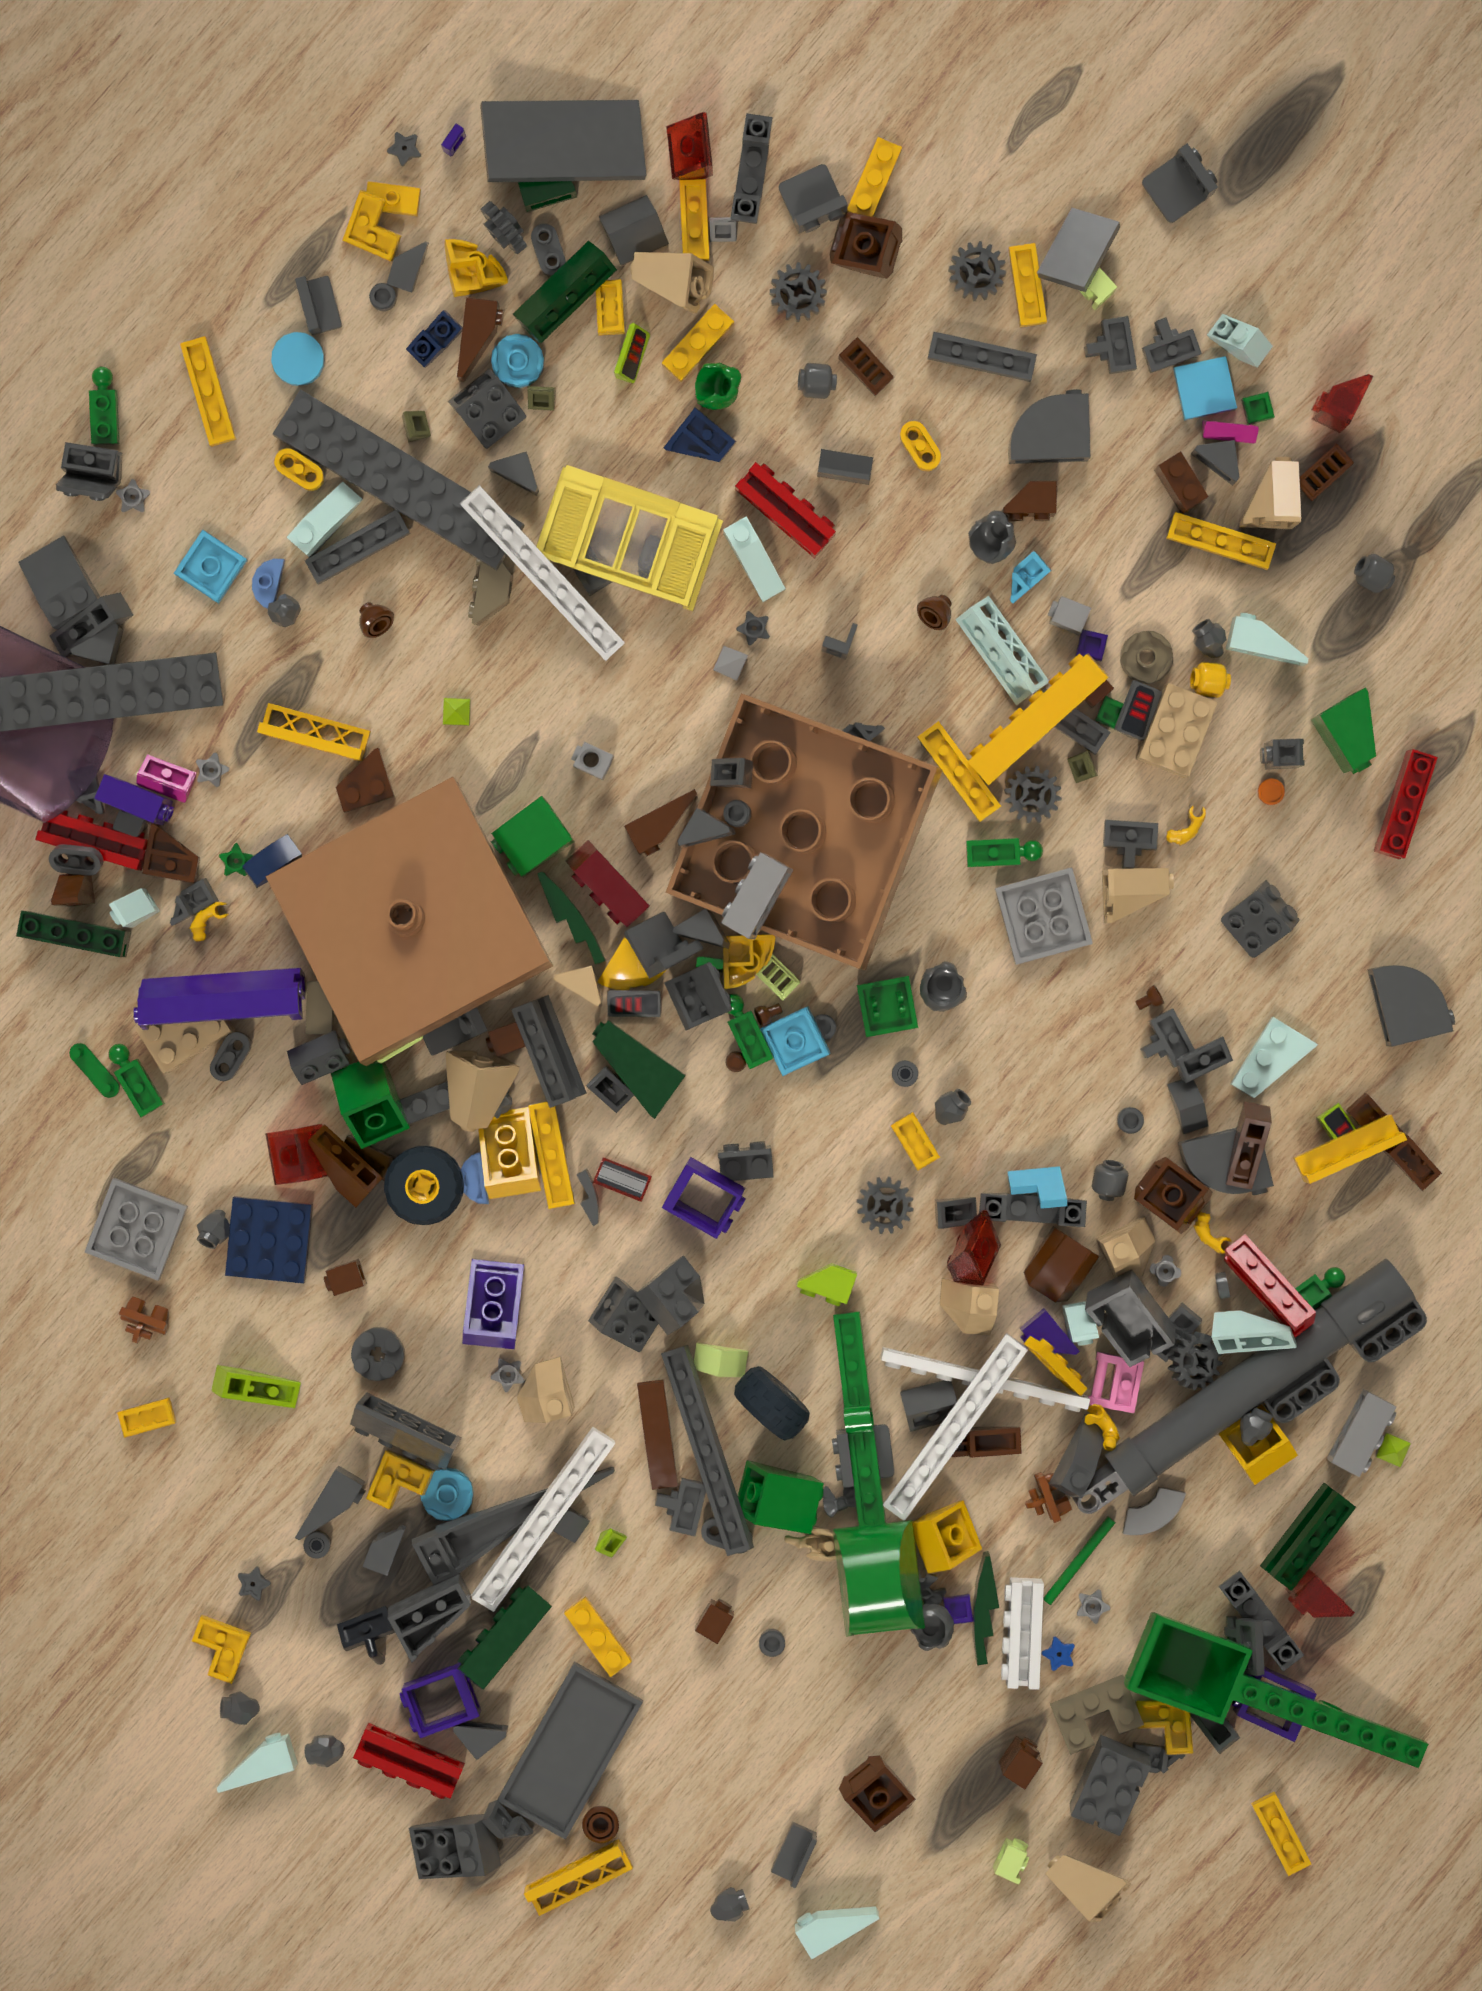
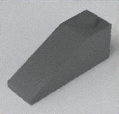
[50,592,133,658]
[1049,1414,1104,1498]
[295,1466,366,1540]

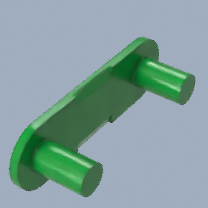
[69,1043,120,1098]

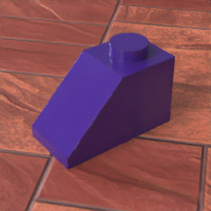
[1020,1308,1080,1355]

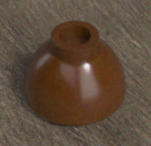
[917,595,952,630]
[359,602,394,638]
[582,1806,619,1843]

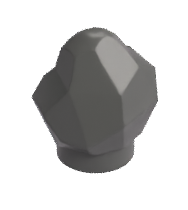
[268,594,301,627]
[1192,619,1227,658]
[935,1089,971,1125]
[197,1210,230,1249]
[1240,1407,1273,1446]
[220,1691,260,1725]
[304,1735,345,1767]
[710,1887,750,1922]

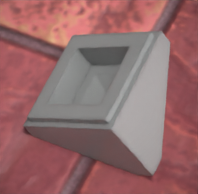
[713,646,748,681]

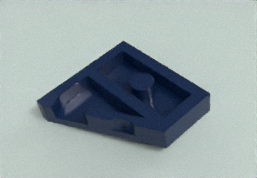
[663,408,737,462]

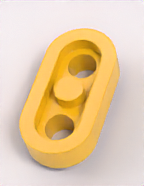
[900,421,941,471]
[274,448,324,491]

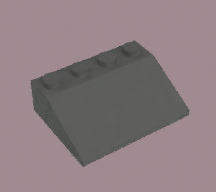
[350,1393,462,1471]

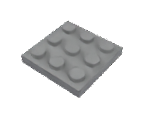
[995,867,1093,965]
[85,1178,188,1281]

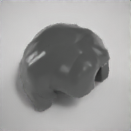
[968,510,1016,564]
[920,961,967,1012]
[910,1604,954,1651]

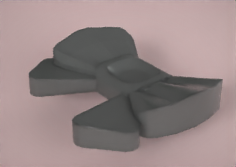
[822,1486,857,1518]
[920,1574,946,1605]

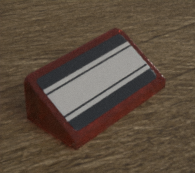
[593,1157,652,1202]

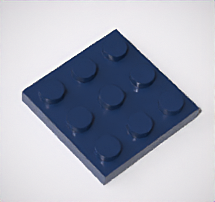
[225,1196,313,1284]

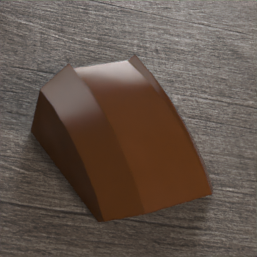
[829,212,903,279]
[1134,1157,1213,1234]
[1023,1226,1100,1303]
[839,1755,916,1832]

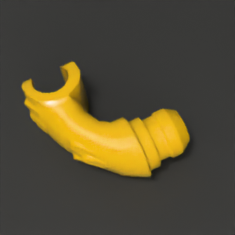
[1166,806,1206,846]
[189,901,229,942]
[1193,1212,1232,1254]
[1085,1404,1120,1451]

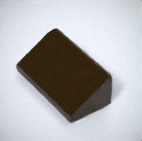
[344,1135,396,1181]

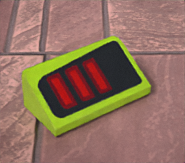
[614,323,650,383]
[1316,1103,1356,1140]

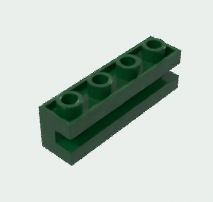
[512,240,617,343]
[16,910,131,957]
[1260,1483,1356,1591]
[457,1586,552,1690]

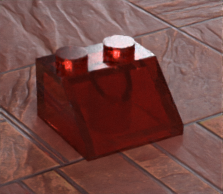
[666,112,713,180]
[1311,374,1373,433]
[265,1124,328,1185]
[947,1210,1001,1286]
[1286,1569,1355,1618]

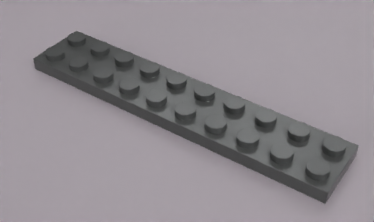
[273,389,525,571]
[0,652,224,732]

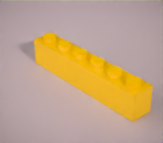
[968,653,1109,785]

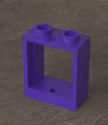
[94,774,174,826]
[662,1157,746,1239]
[400,1663,482,1738]
[1232,1666,1317,1742]

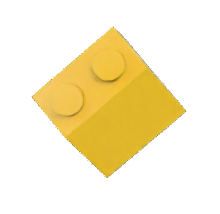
[1219,1404,1298,1485]
[913,1500,982,1573]

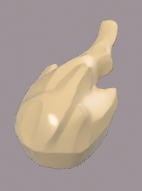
[784,1528,836,1562]

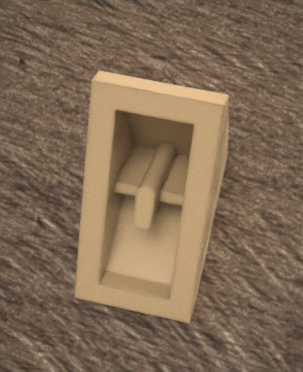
[553,966,602,1007]

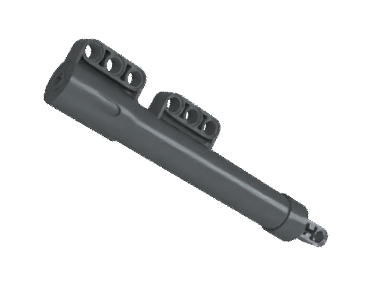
[1072,1259,1427,1514]

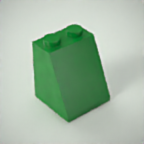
[1310,687,1376,774]
[491,796,575,878]
[331,1061,410,1149]
[738,1460,824,1534]

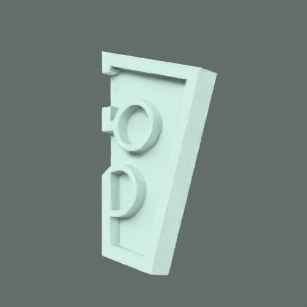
[1230,1017,1318,1098]

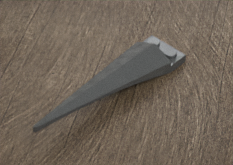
[412,1467,615,1585]

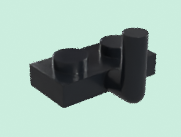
[337,1606,395,1665]

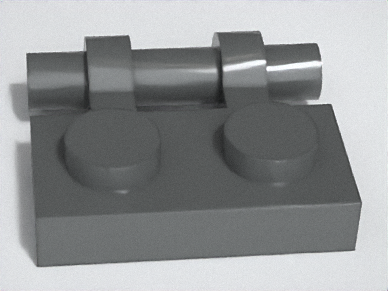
[1224,1616,1264,1676]

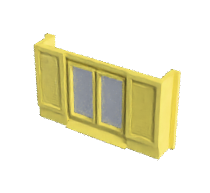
[536,465,723,611]

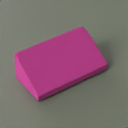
[1202,420,1259,444]
[136,754,197,803]

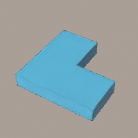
[1008,1166,1067,1208]

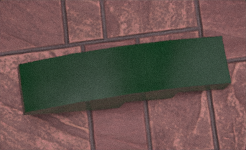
[537,872,606,965]
[972,1551,999,1666]

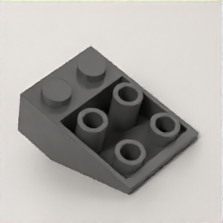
[409,1814,501,1879]

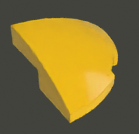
[444,239,508,297]
[723,935,775,989]
[597,938,666,990]

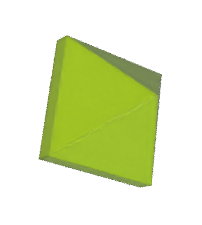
[443,698,470,726]
[1376,1433,1411,1467]
[595,1528,627,1558]

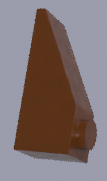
[457,297,504,382]
[624,789,697,857]
[51,873,95,907]
[1226,1101,1272,1190]
[308,1124,383,1208]

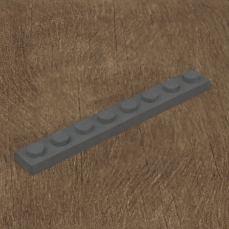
[661,1345,754,1556]

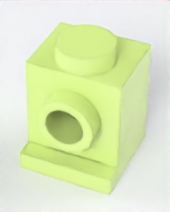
[1079,267,1117,310]
[993,1838,1029,1885]

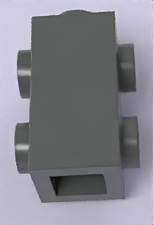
[287,1031,351,1085]

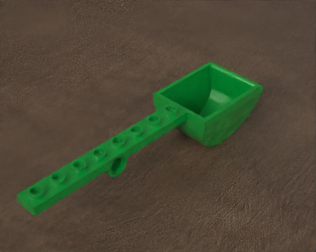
[833,1311,925,1637]
[1124,1612,1429,1768]

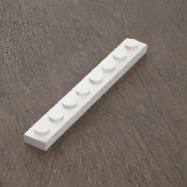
[460,485,625,661]
[883,1333,1028,1521]
[880,1347,1090,1412]
[471,1427,615,1612]

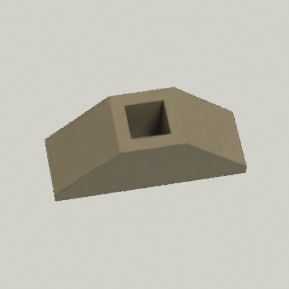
[468,559,513,626]

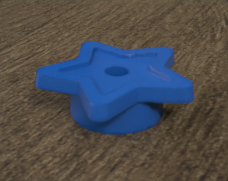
[1041,1637,1075,1671]

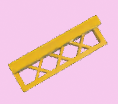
[257,703,371,762]
[1293,1114,1407,1184]
[524,1839,633,1916]

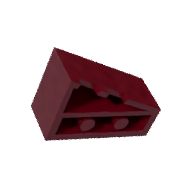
[566,840,650,928]

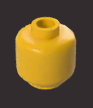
[1190,662,1231,698]

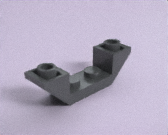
[731,113,773,224]
[979,1193,1087,1227]
[1218,1570,1304,1671]

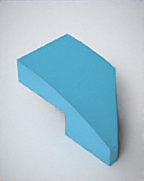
[1010,550,1052,603]

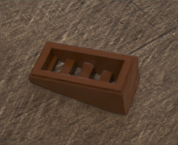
[838,337,894,396]
[1299,444,1354,501]

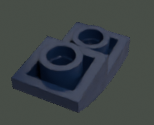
[406,310,463,368]
[242,834,302,888]

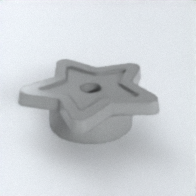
[116,479,150,512]
[196,753,229,787]
[491,1358,525,1392]
[1077,1590,1110,1624]

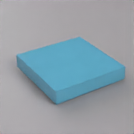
[1173,356,1237,421]
[173,530,248,604]
[760,1006,831,1076]

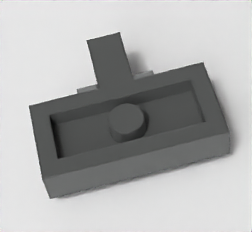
[1084,316,1137,374]
[1142,317,1202,373]
[1103,820,1158,869]
[1140,1009,1195,1068]
[655,1478,706,1536]

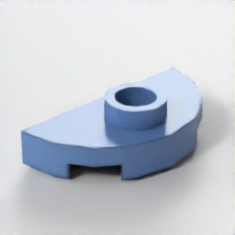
[252,559,285,609]
[461,1152,490,1204]

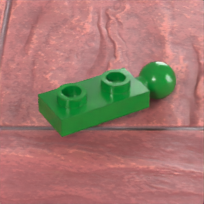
[89,366,120,445]
[966,838,1043,867]
[727,994,773,1069]
[108,1044,165,1117]
[1295,1267,1345,1310]

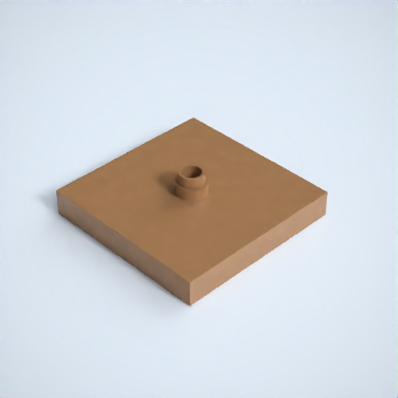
[665,693,943,970]
[266,777,553,1066]

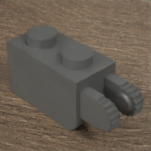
[1260,739,1305,770]

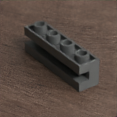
[511,995,587,1108]

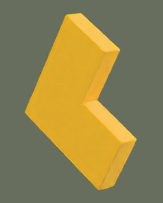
[342,190,402,261]
[366,1450,434,1509]
[192,1615,251,1684]
[1135,1700,1193,1755]

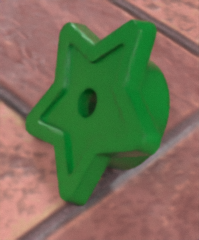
[219,843,253,876]

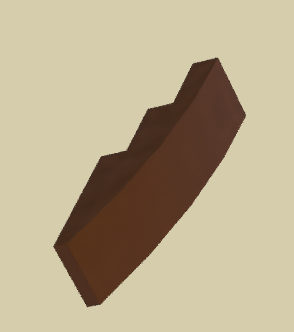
[1346,1093,1442,1191]
[637,1379,678,1490]

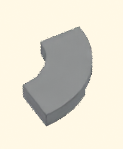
[1122,1487,1186,1535]

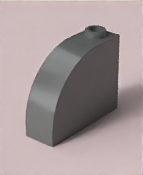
[1008,389,1091,464]
[1367,965,1455,1047]
[1178,1127,1274,1195]

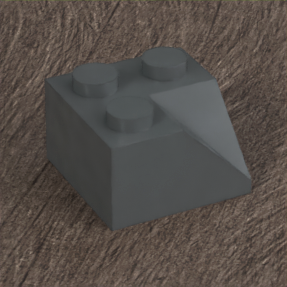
[635,1256,705,1335]

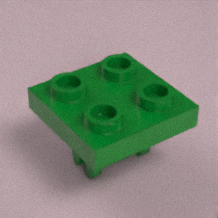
[856,976,918,1037]

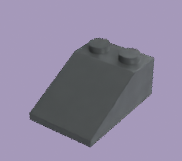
[18,535,100,630]

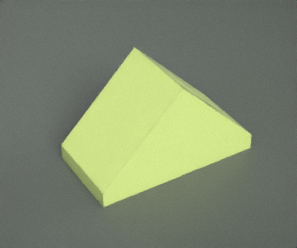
[694,1343,748,1377]

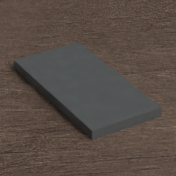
[480,100,647,182]
[497,1661,643,1840]

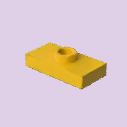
[366,181,421,217]
[596,279,625,336]
[890,1112,940,1171]
[117,1397,177,1438]

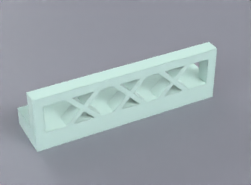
[955,596,1049,706]

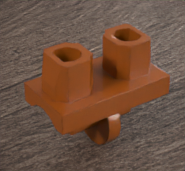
[119,1296,169,1344]
[1025,1472,1072,1523]

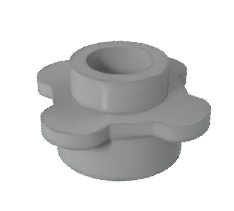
[1150,1255,1181,1287]

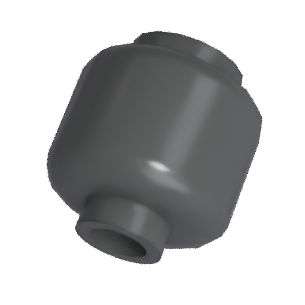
[798,363,837,399]
[1354,554,1395,593]
[1091,1160,1129,1201]

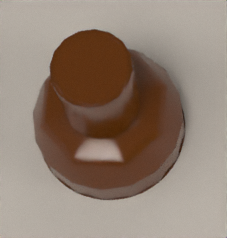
[1135,985,1164,1010]
[754,1003,783,1027]
[725,1051,746,1072]

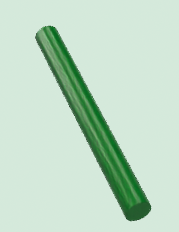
[1043,1516,1116,1605]

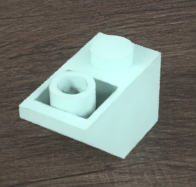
[1207,314,1273,367]
[109,888,160,928]
[1062,1301,1099,1346]

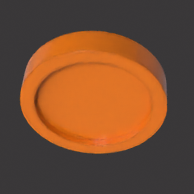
[1258,778,1285,805]

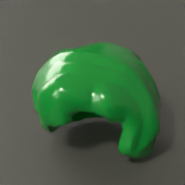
[695,363,742,410]

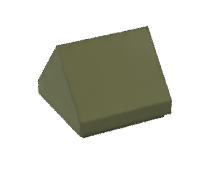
[527,386,556,411]
[402,411,431,443]
[1067,751,1098,783]

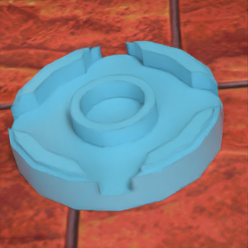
[271,332,325,386]
[491,334,544,388]
[420,1467,474,1521]

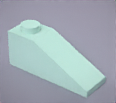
[287,481,363,558]
[723,516,786,602]
[1226,613,1309,666]
[1212,1310,1297,1354]
[217,1733,298,1793]
[795,1906,880,1960]

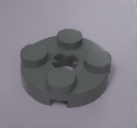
[351,1327,405,1381]

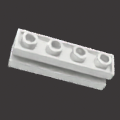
[1001,1577,1044,1690]

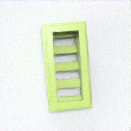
[756,954,801,1001]

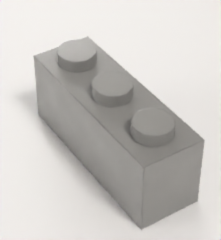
[722,852,793,940]
[1327,1389,1396,1477]

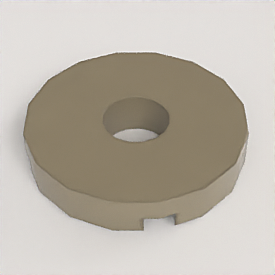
[1120,631,1173,684]

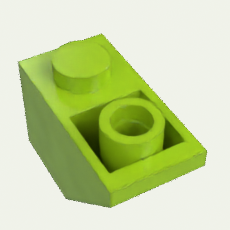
[796,1263,857,1306]

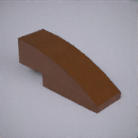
[936,1427,1022,1458]

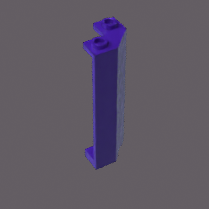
[133,968,306,1030]

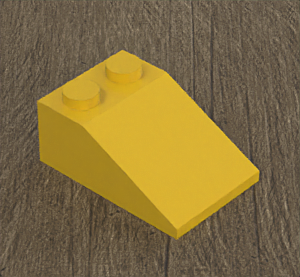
[478,1107,541,1199]

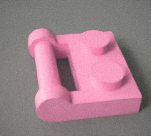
[1088,1351,1144,1413]

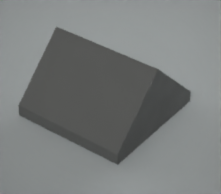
[599,195,669,266]

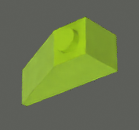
[211,1365,301,1408]

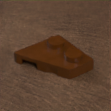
[336,748,395,813]
[142,824,200,883]

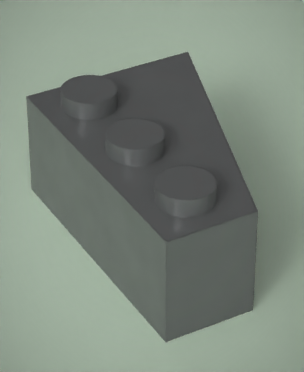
[387,1573,471,1663]

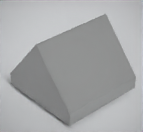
[710,217,736,242]

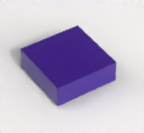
[441,123,466,157]
[1075,629,1108,662]
[943,1594,973,1624]

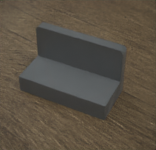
[295,276,342,335]
[817,449,873,485]
[821,623,858,660]
[900,1380,957,1432]
[771,1822,817,1888]

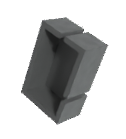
[1085,1269,1176,1367]
[1070,1734,1151,1836]

